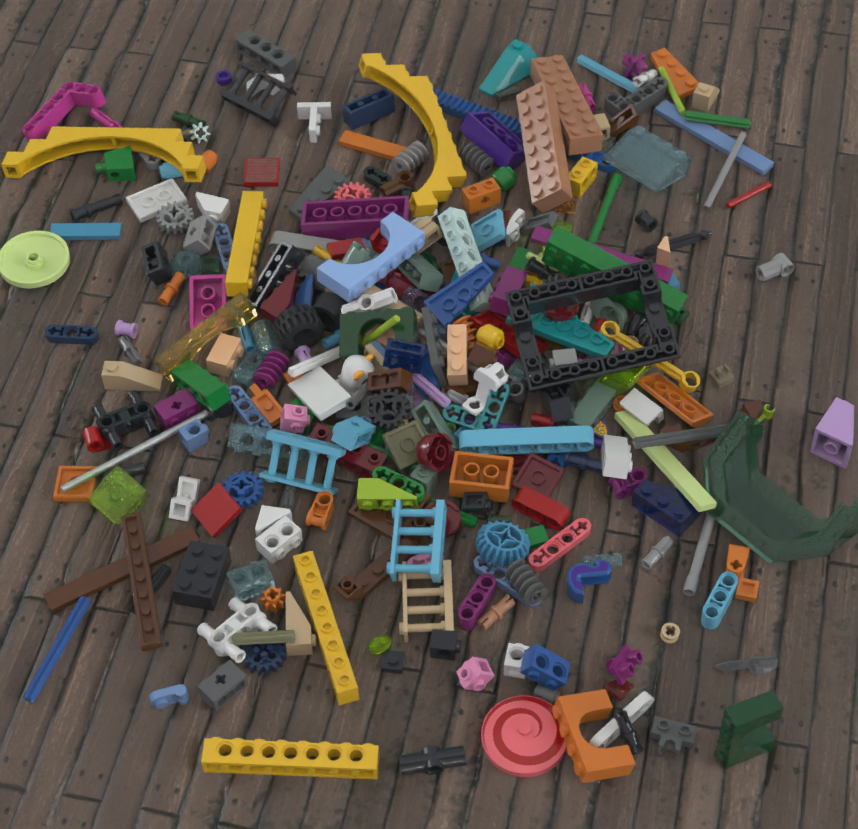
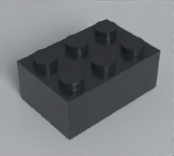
[172,540,232,611]

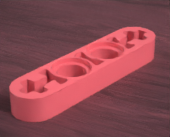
[528,518,591,572]

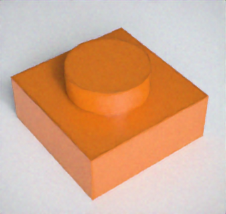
[735,577,760,603]

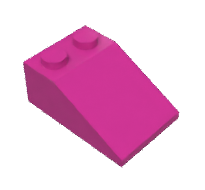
[189,274,230,330]

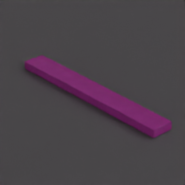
[530,225,673,284]

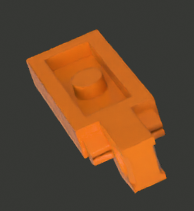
[249,383,283,427]

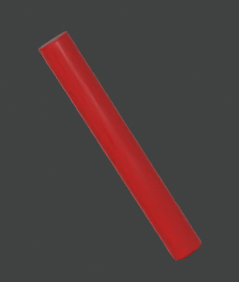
[726,181,771,209]

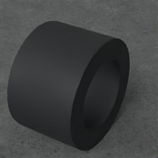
[313,292,348,332]

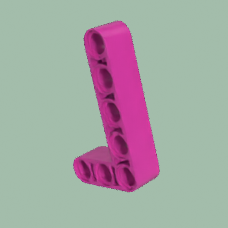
[22,82,106,142]

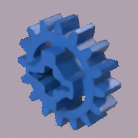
[222,470,264,509]

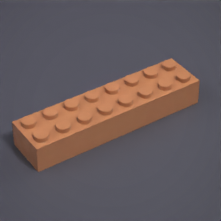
[530,55,603,155]
[516,80,573,213]

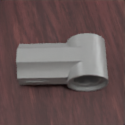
[755,253,795,281]

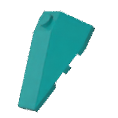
[479,39,538,97]

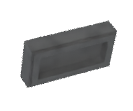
[522,211,558,235]

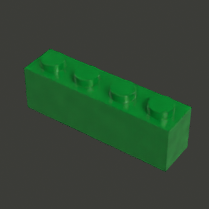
[170,359,231,412]

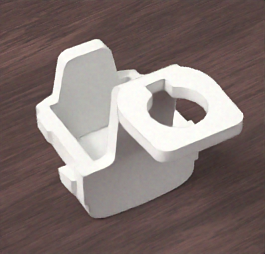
[462,362,508,416]

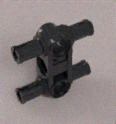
[91,390,160,451]

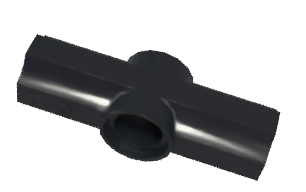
[398,745,466,775]

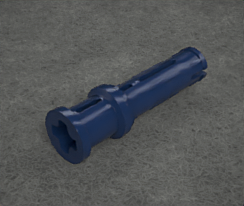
[564,452,602,473]

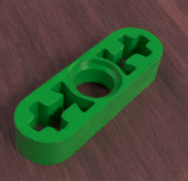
[372,466,425,503]

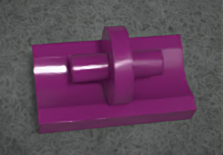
[622,52,648,81]
[606,645,644,685]

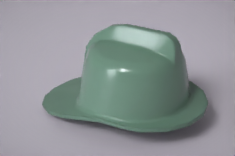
[590,297,628,334]

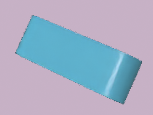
[701,572,738,630]

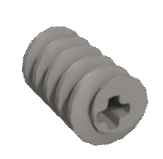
[392,140,429,173]

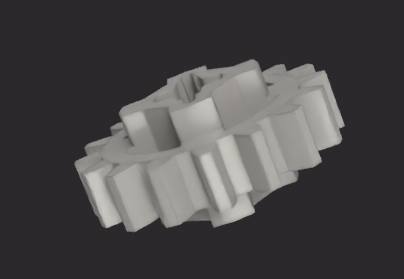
[156,201,195,234]

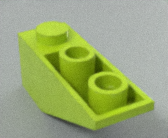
[357,478,419,511]

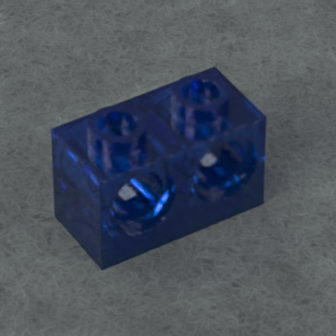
[382,338,426,374]

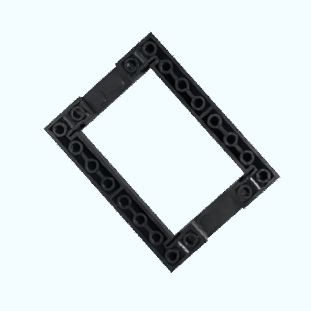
[505,259,681,392]

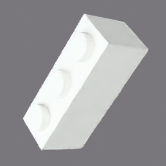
[601,434,633,479]

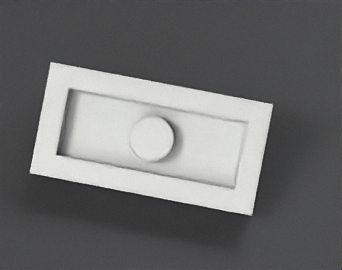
[620,388,664,426]

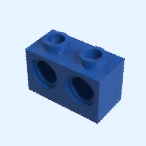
[519,644,570,690]

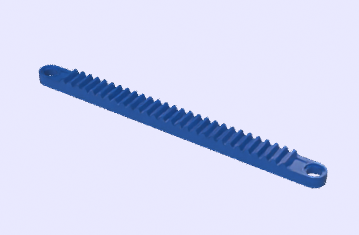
[433,87,616,173]

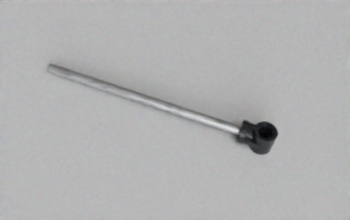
[60,394,233,493]

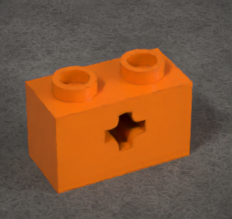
[462,177,501,215]

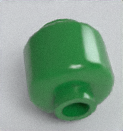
[491,166,517,192]

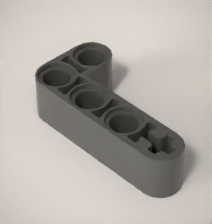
[604,77,668,117]

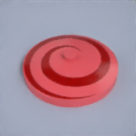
[481,696,567,778]

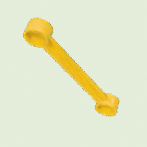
[599,321,700,393]

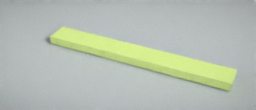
[614,410,717,512]

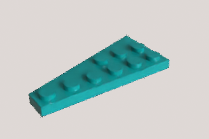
[506,283,615,358]

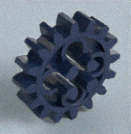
[241,643,287,676]

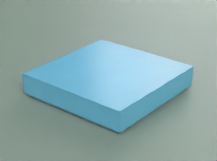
[471,209,506,252]

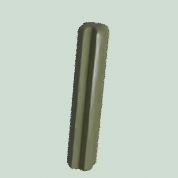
[233,630,296,645]

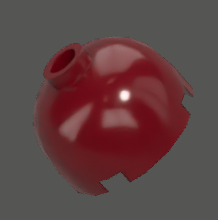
[385,271,421,304]
[416,433,454,472]

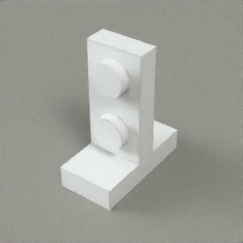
[297,102,332,143]

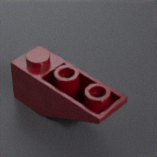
[260,269,299,324]

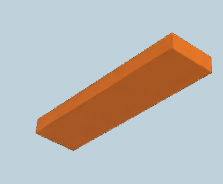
[339,130,407,160]

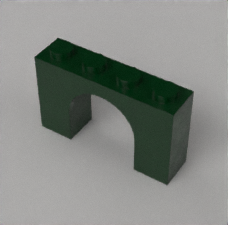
[339,307,417,362]
[715,690,784,769]

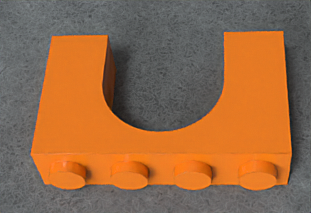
[552,689,636,783]

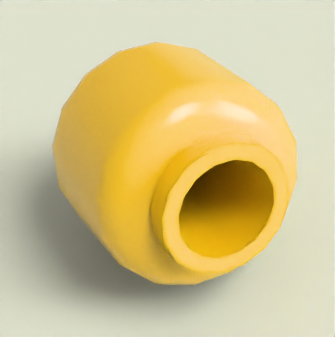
[476,324,505,349]

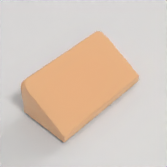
[656,236,670,267]

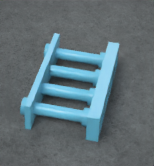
[259,429,347,495]
[387,499,447,583]

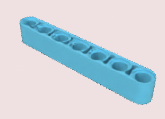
[459,425,594,455]

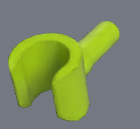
[753,404,775,427]

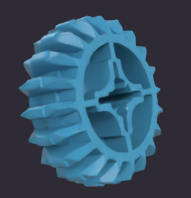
[475,520,530,568]

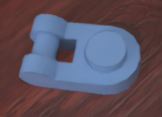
[149,684,190,709]

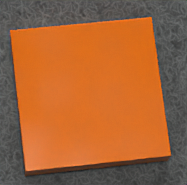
[53,466,98,502]

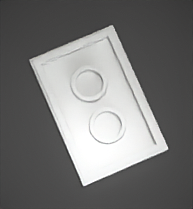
[125,178,188,223]

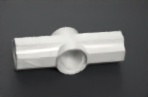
[341,287,398,314]

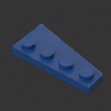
[423,261,495,330]

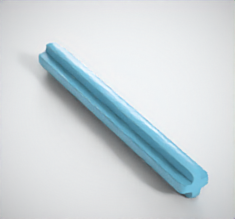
[577,55,641,93]

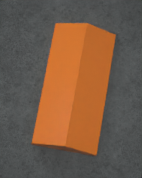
[635,371,714,428]

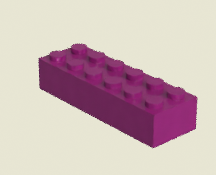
[301,196,411,239]

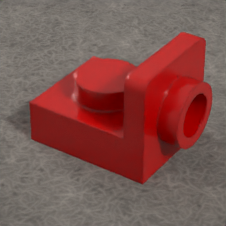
[370,228,389,254]

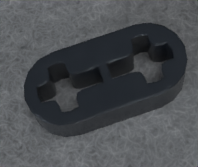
[363,166,392,190]

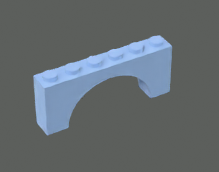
[317,212,425,303]

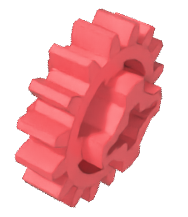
[334,182,372,200]

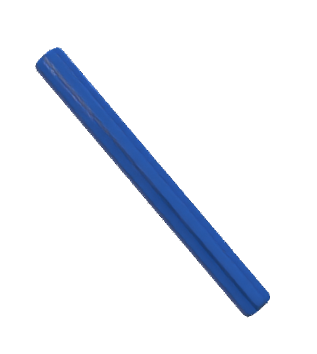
[23,596,90,703]

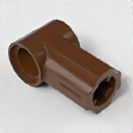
[379,170,414,197]

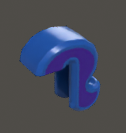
[567,559,612,603]

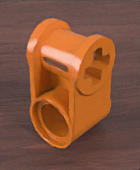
[305,491,335,531]
[726,544,750,580]

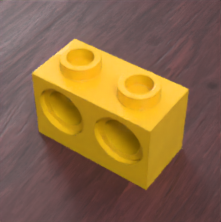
[569,156,598,199]

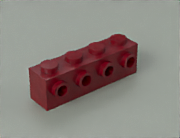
[306,423,387,478]

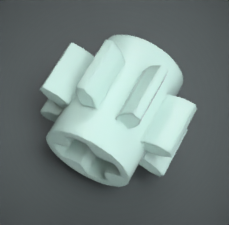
[189,122,211,143]

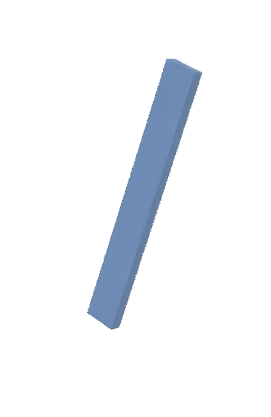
[654,100,774,175]

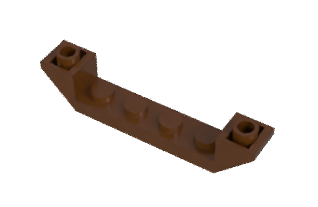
[659,400,762,453]
[333,517,434,601]

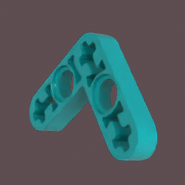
[443,383,510,430]

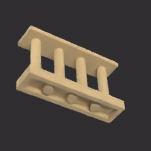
[398,560,454,643]

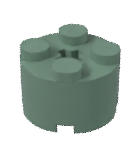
[341,240,379,264]

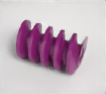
[252,350,290,390]

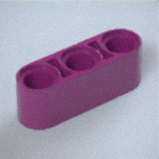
[458,573,496,631]

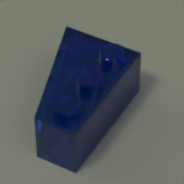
[631,479,703,537]

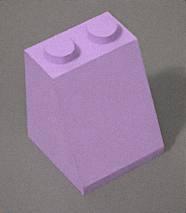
[810,397,854,469]

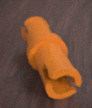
[158,272,185,306]

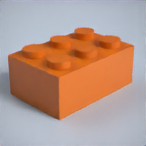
[449,451,514,503]

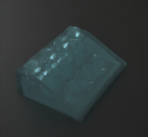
[603,125,692,192]

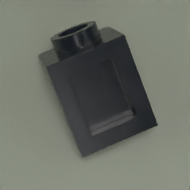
[461,491,493,518]

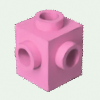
[280,404,310,434]
[456,657,495,691]

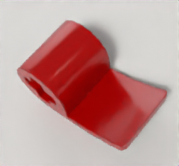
[82,426,123,452]

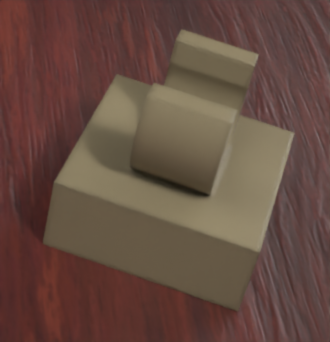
[708,364,735,389]

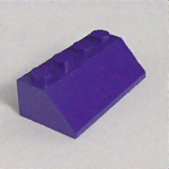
[459,111,526,170]

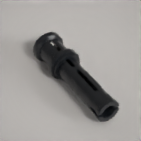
[69,193,123,223]
[524,256,561,280]

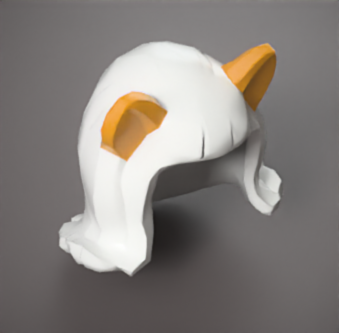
[335,353,375,394]

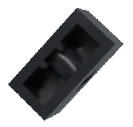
[141,240,172,286]

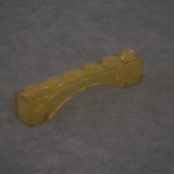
[154,292,257,382]

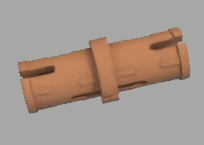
[477,595,515,631]

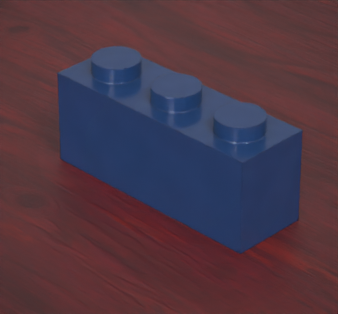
[342,87,395,130]

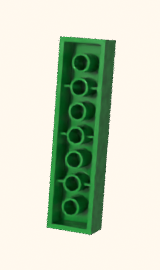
[541,226,688,326]

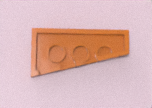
[651,48,699,100]

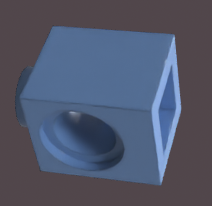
[178,418,210,453]

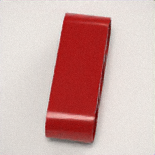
[511,487,571,530]

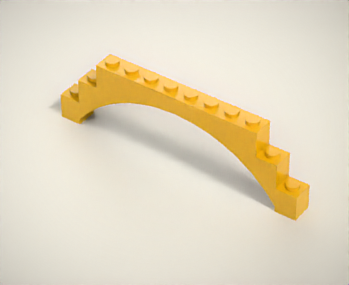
[359,53,467,217]
[1,126,207,182]

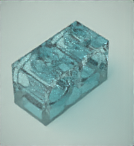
[226,559,275,601]

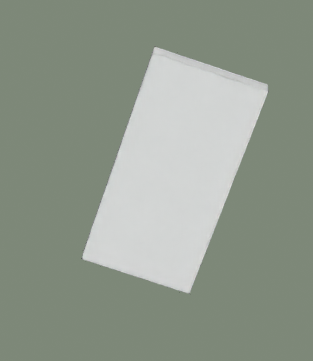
[288,366,351,421]

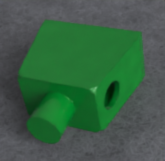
[95,146,136,182]

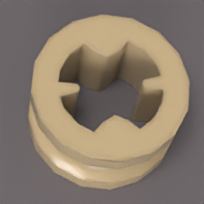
[660,623,680,643]

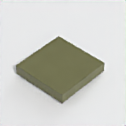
[381,419,425,471]

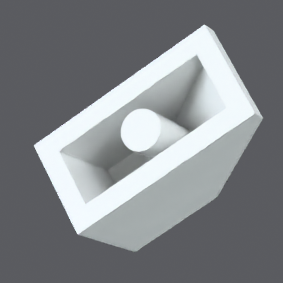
[195,192,231,224]

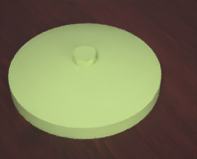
[0,231,70,288]

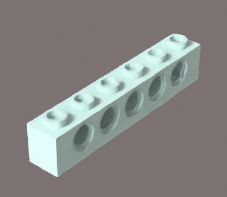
[438,207,493,312]

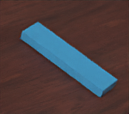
[50,223,122,240]

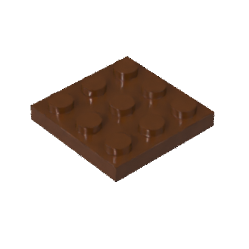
[348,474,432,540]

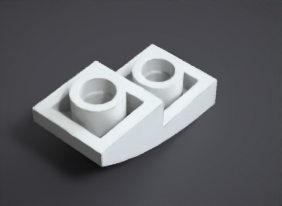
[506,208,525,247]

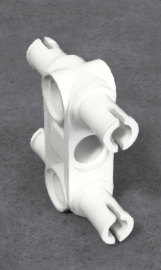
[197,597,277,663]

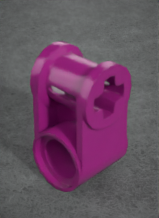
[608,467,647,500]

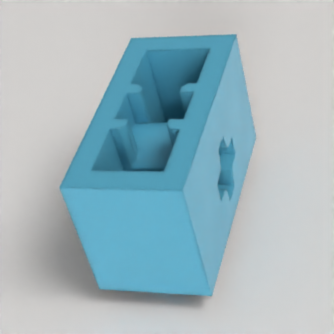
[331,416,375,451]

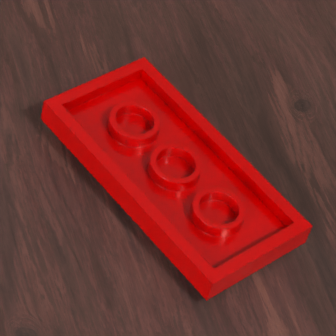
[469,309,548,360]

